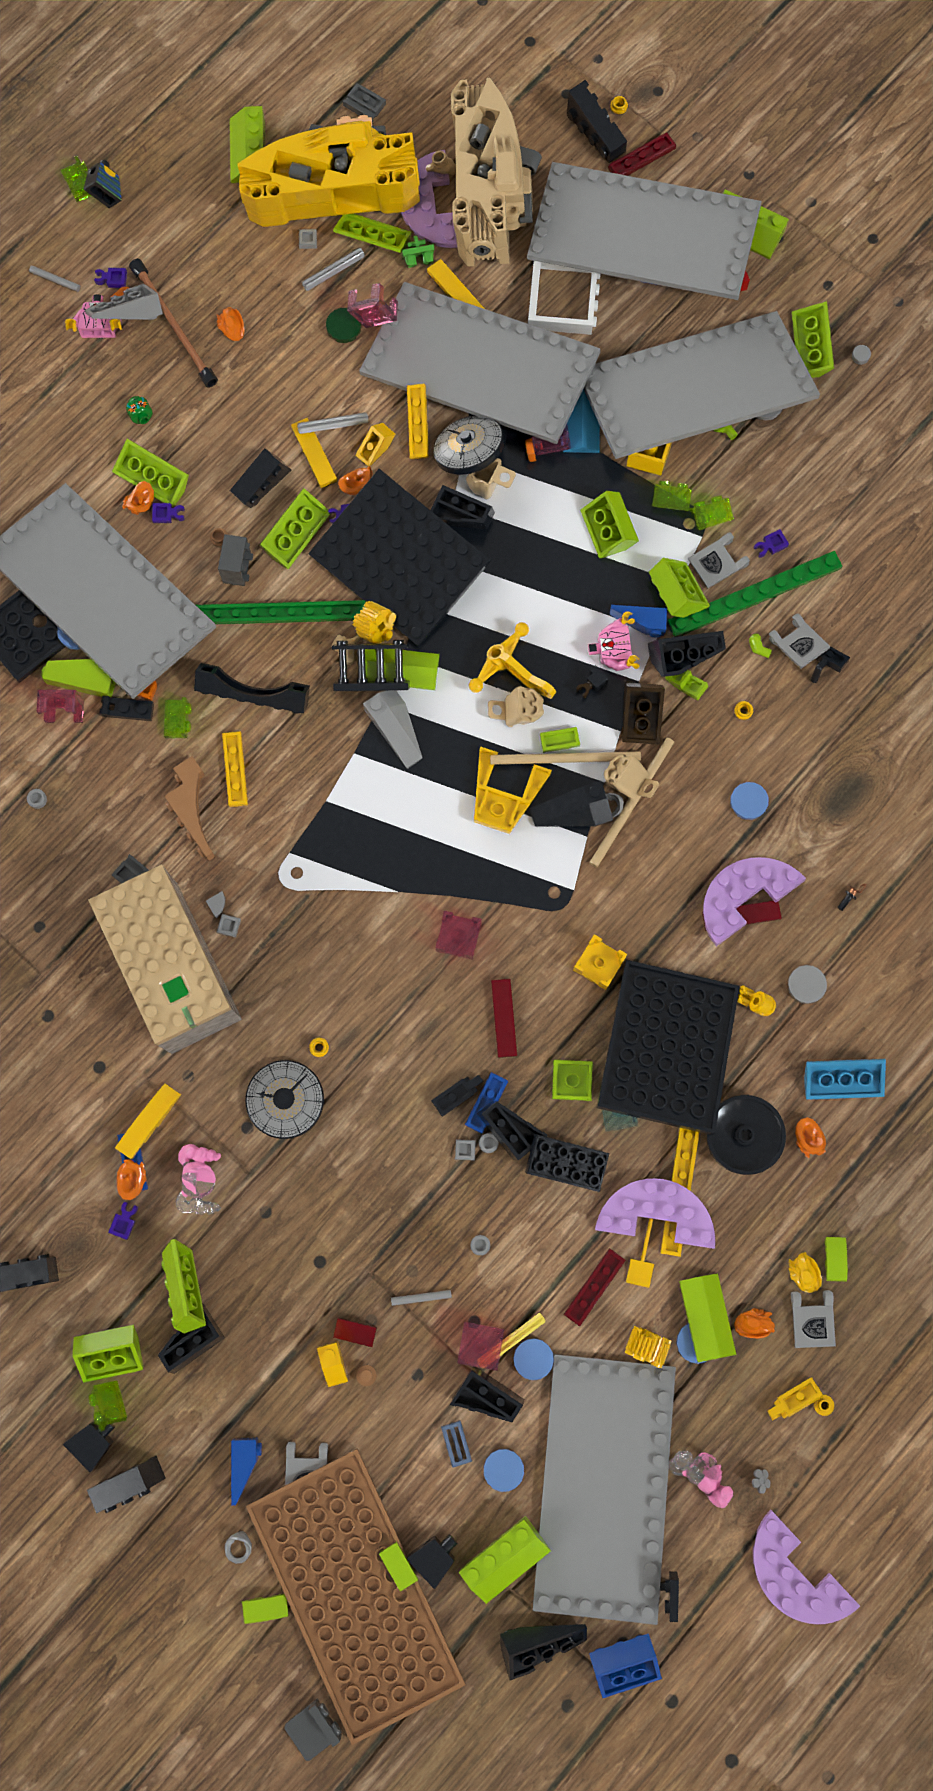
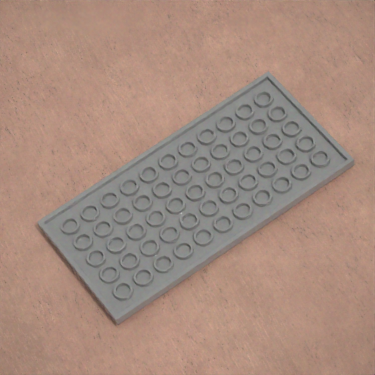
[527,162,762,300]
[359,282,600,444]
[583,311,820,459]
[0,483,216,699]
[533,1354,676,1625]

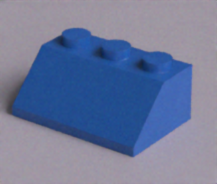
[589,1634,662,1699]

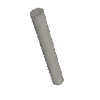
[29,265,80,292]
[391,1290,452,1306]

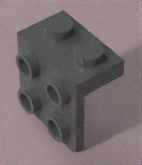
[284,1698,342,1761]

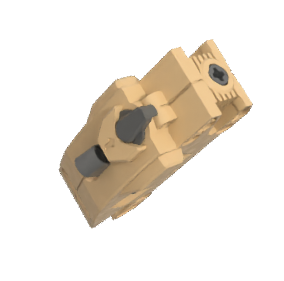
[451,78,542,266]

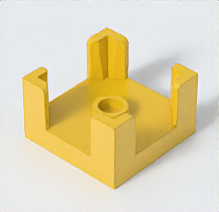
[573,934,627,990]

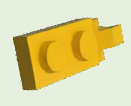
[768,1377,823,1421]

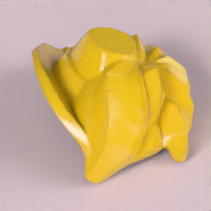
[788,1252,822,1293]

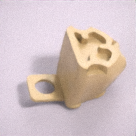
[466,458,516,500]
[488,686,544,727]
[604,754,659,800]

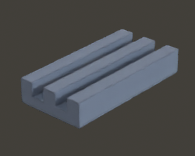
[441,1420,472,1468]

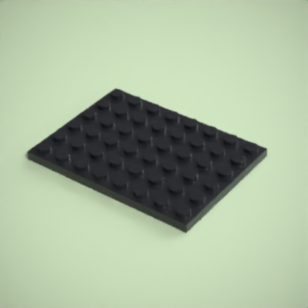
[308,469,491,647]
[597,960,740,1136]

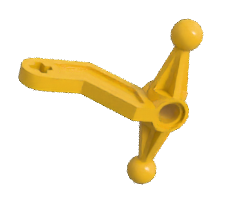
[469,622,556,699]

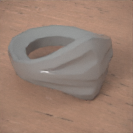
[606,793,624,818]
[225,1531,252,1564]

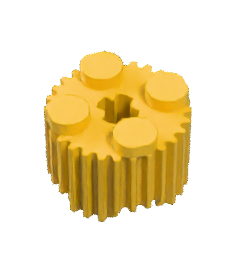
[352,601,396,643]
[625,1326,672,1368]

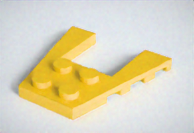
[474,747,552,834]

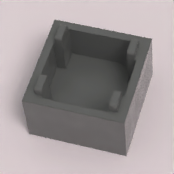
[218,534,253,586]

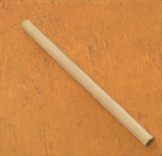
[589,738,674,868]
[490,751,641,765]

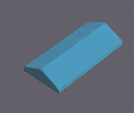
[563,389,600,453]
[804,1059,886,1100]

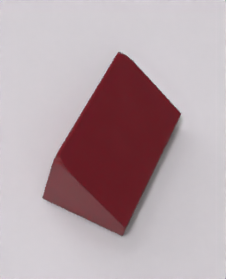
[333,1317,377,1347]

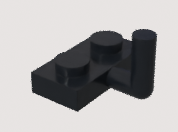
[811,646,850,683]
[660,1571,679,1622]

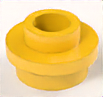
[610,96,628,114]
[734,701,753,720]
[309,1038,329,1057]
[814,1395,834,1416]

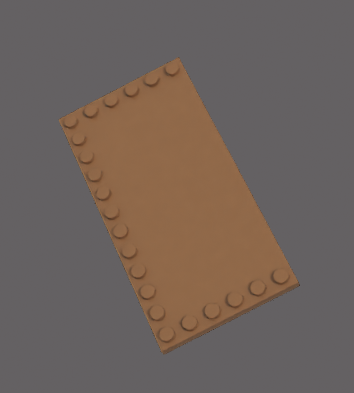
[246,1448,466,1745]

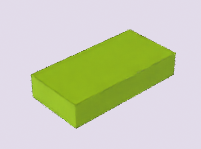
[540,727,580,753]
[379,1541,418,1592]

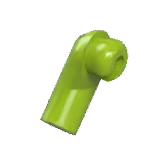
[714,425,738,440]
[749,633,772,658]

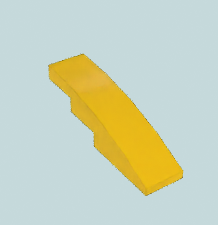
[115,1084,181,1159]

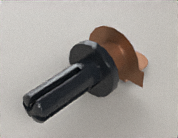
[837,883,866,911]

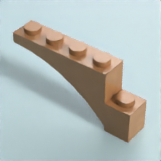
[164,756,215,861]

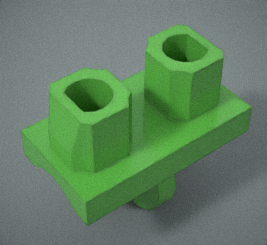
[402,235,435,268]

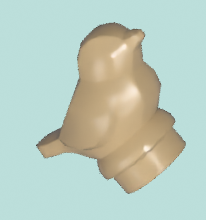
[426,151,456,175]
[331,634,360,665]

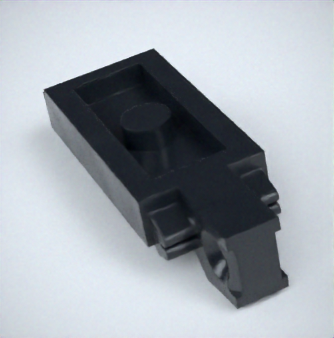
[431,1075,483,1117]

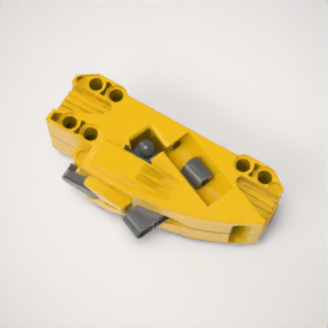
[238,121,420,227]

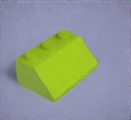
[580,491,639,559]
[649,558,710,618]
[72,1325,143,1383]

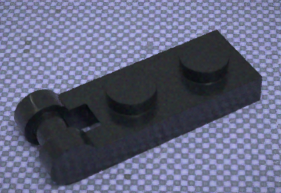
[99,696,154,721]

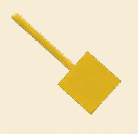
[626,1218,654,1288]

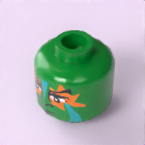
[126,396,153,424]

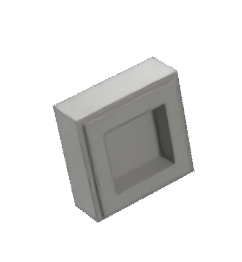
[299,229,317,249]
[217,914,241,938]
[455,1140,475,1161]

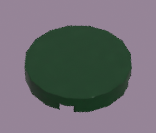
[326,308,362,343]

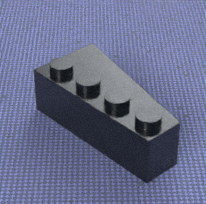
[567,80,627,163]

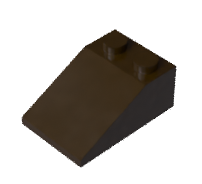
[622,683,665,744]

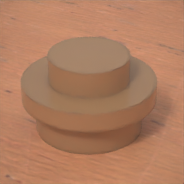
[210,528,228,546]
[356,1365,377,1386]

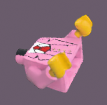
[65,294,122,338]
[588,611,640,671]

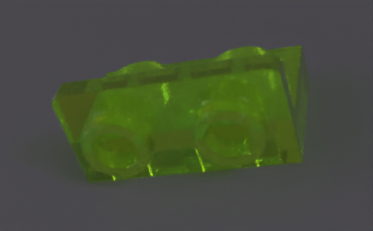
[61,156,92,202]
[652,481,692,511]
[689,495,734,530]
[164,697,192,738]
[89,1380,127,1431]

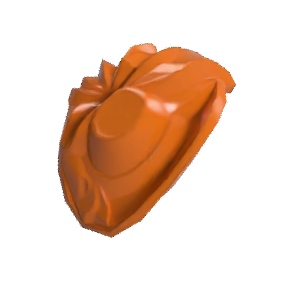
[216,307,245,341]
[338,466,373,495]
[122,481,154,515]
[795,1117,826,1158]
[117,1159,147,1200]
[734,1308,775,1339]

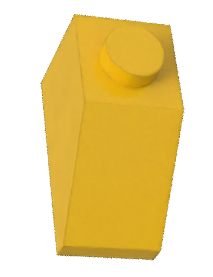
[355,423,396,467]
[317,1341,348,1387]

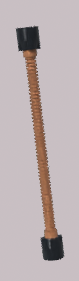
[129,258,218,388]

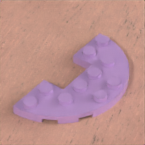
[401,150,457,248]
[703,857,806,947]
[595,1178,715,1249]
[753,1509,860,1624]

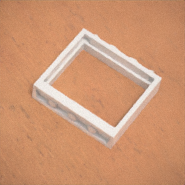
[528,261,601,335]

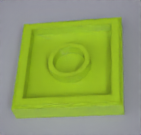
[552,1060,593,1101]

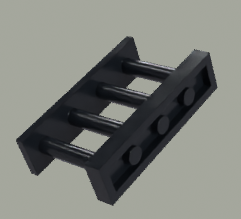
[332,640,410,691]

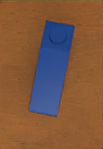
[610,605,667,638]
[231,1438,262,1506]

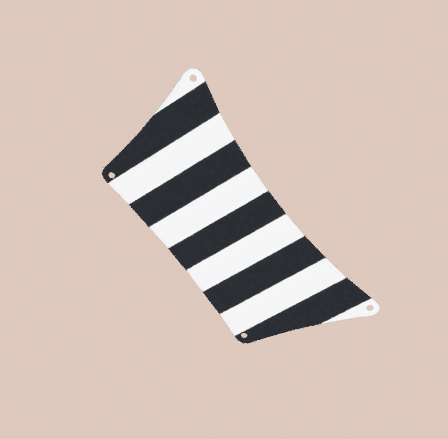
[278,413,706,911]

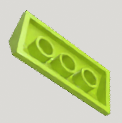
[333,214,412,253]
[792,301,834,378]
[112,439,189,508]
[260,488,330,569]
[365,649,440,690]
[679,1274,737,1363]

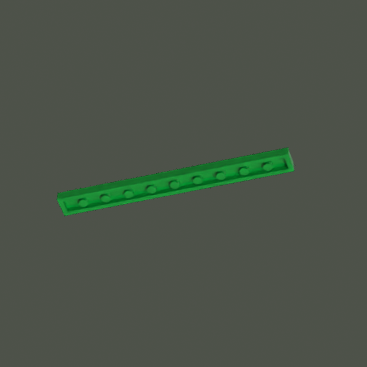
[667,551,843,637]
[196,600,366,625]

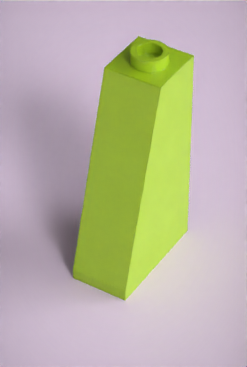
[41,659,116,697]

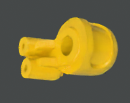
[737,986,776,1016]

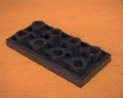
[525,1134,610,1192]

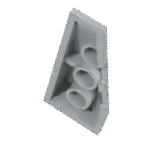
[85,284,163,320]
[363,690,422,769]

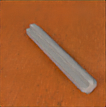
[302,247,364,291]
[297,412,369,434]

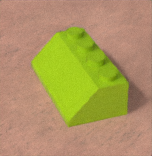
[230,106,265,183]
[723,189,789,260]
[161,1239,206,1333]
[459,1516,551,1604]

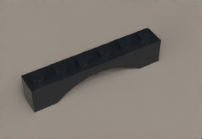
[194,663,310,714]

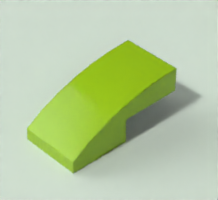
[665,670,708,701]
[825,1237,848,1282]
[242,1593,288,1624]

